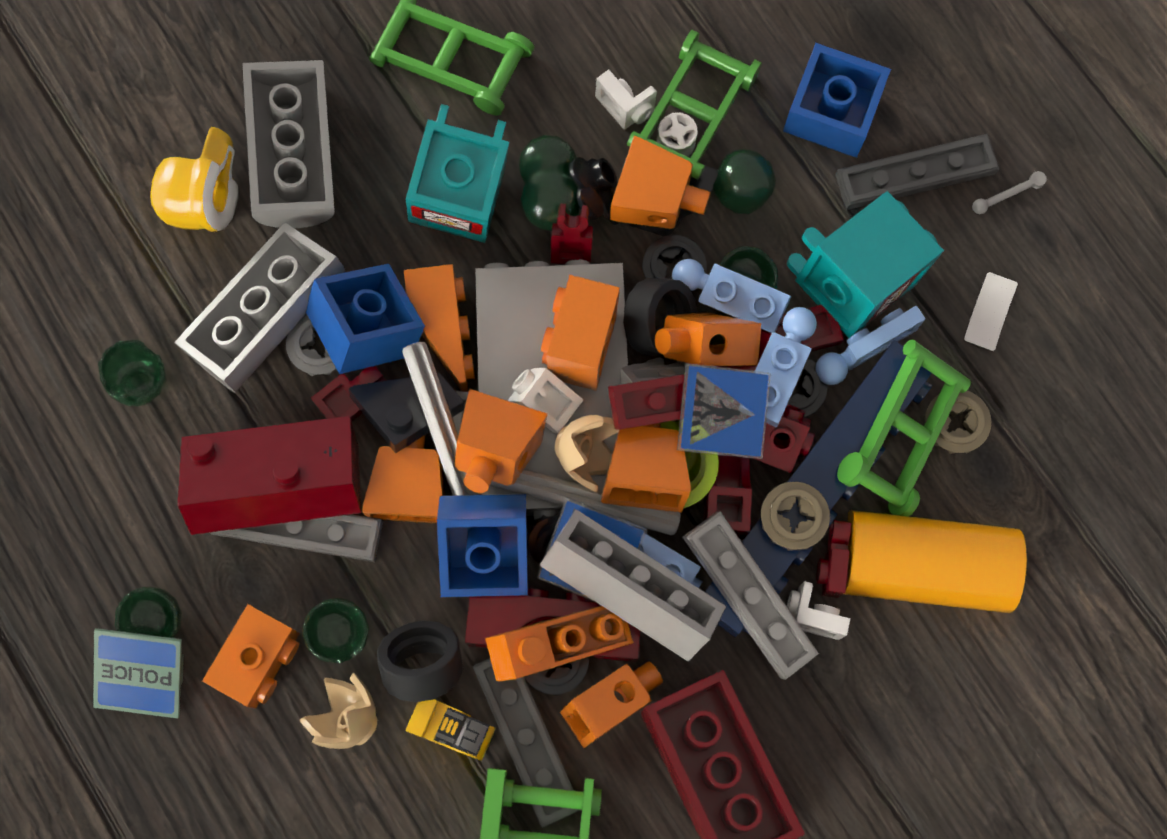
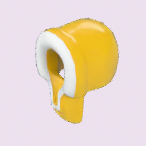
[150,127,239,232]

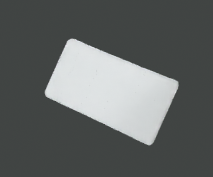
[964,272,1018,351]

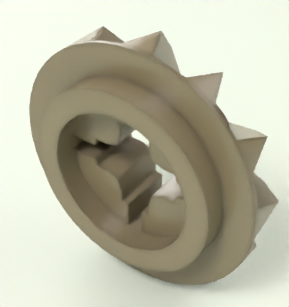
[924,391,991,454]
[760,482,830,551]

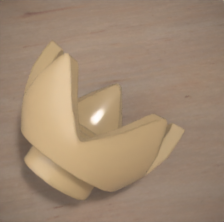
[555,415,619,493]
[300,673,378,749]

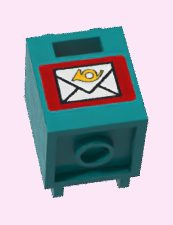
[406,104,509,243]
[787,191,944,338]

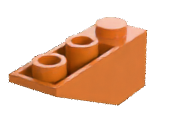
[404,264,474,392]
[485,606,633,681]

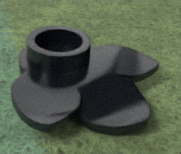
[569,157,618,225]

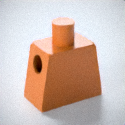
[610,136,711,229]
[655,312,761,366]
[455,389,547,493]
[601,423,691,513]
[362,435,445,523]
[560,661,663,748]

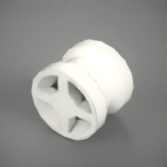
[657,113,698,157]

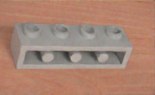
[540,509,726,661]

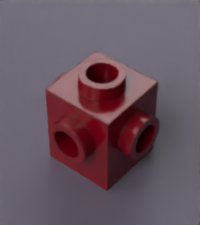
[752,404,815,473]

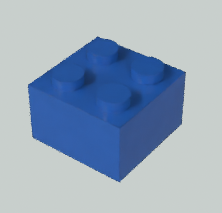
[783,43,891,158]
[306,264,425,374]
[437,494,528,597]

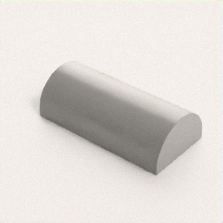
[242,60,334,228]
[174,223,345,393]

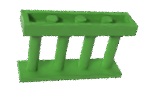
[480,768,602,839]

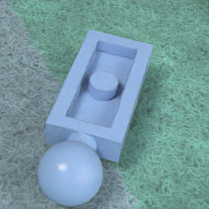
[672,259,791,334]
[815,305,925,385]
[738,307,817,427]

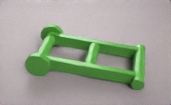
[369,0,534,116]
[627,30,762,180]
[837,340,971,517]

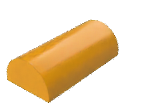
[845,510,1027,613]

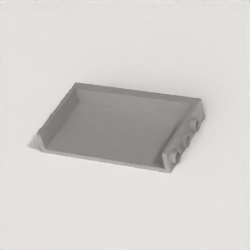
[475,260,628,522]

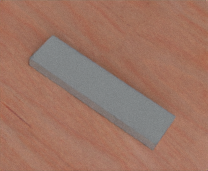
[683,512,819,680]
[210,514,383,562]

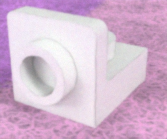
[595,70,657,130]
[508,368,583,433]
[787,581,850,640]

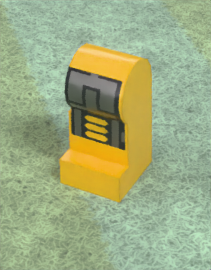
[405,699,496,761]

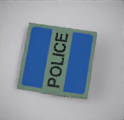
[93,628,184,718]

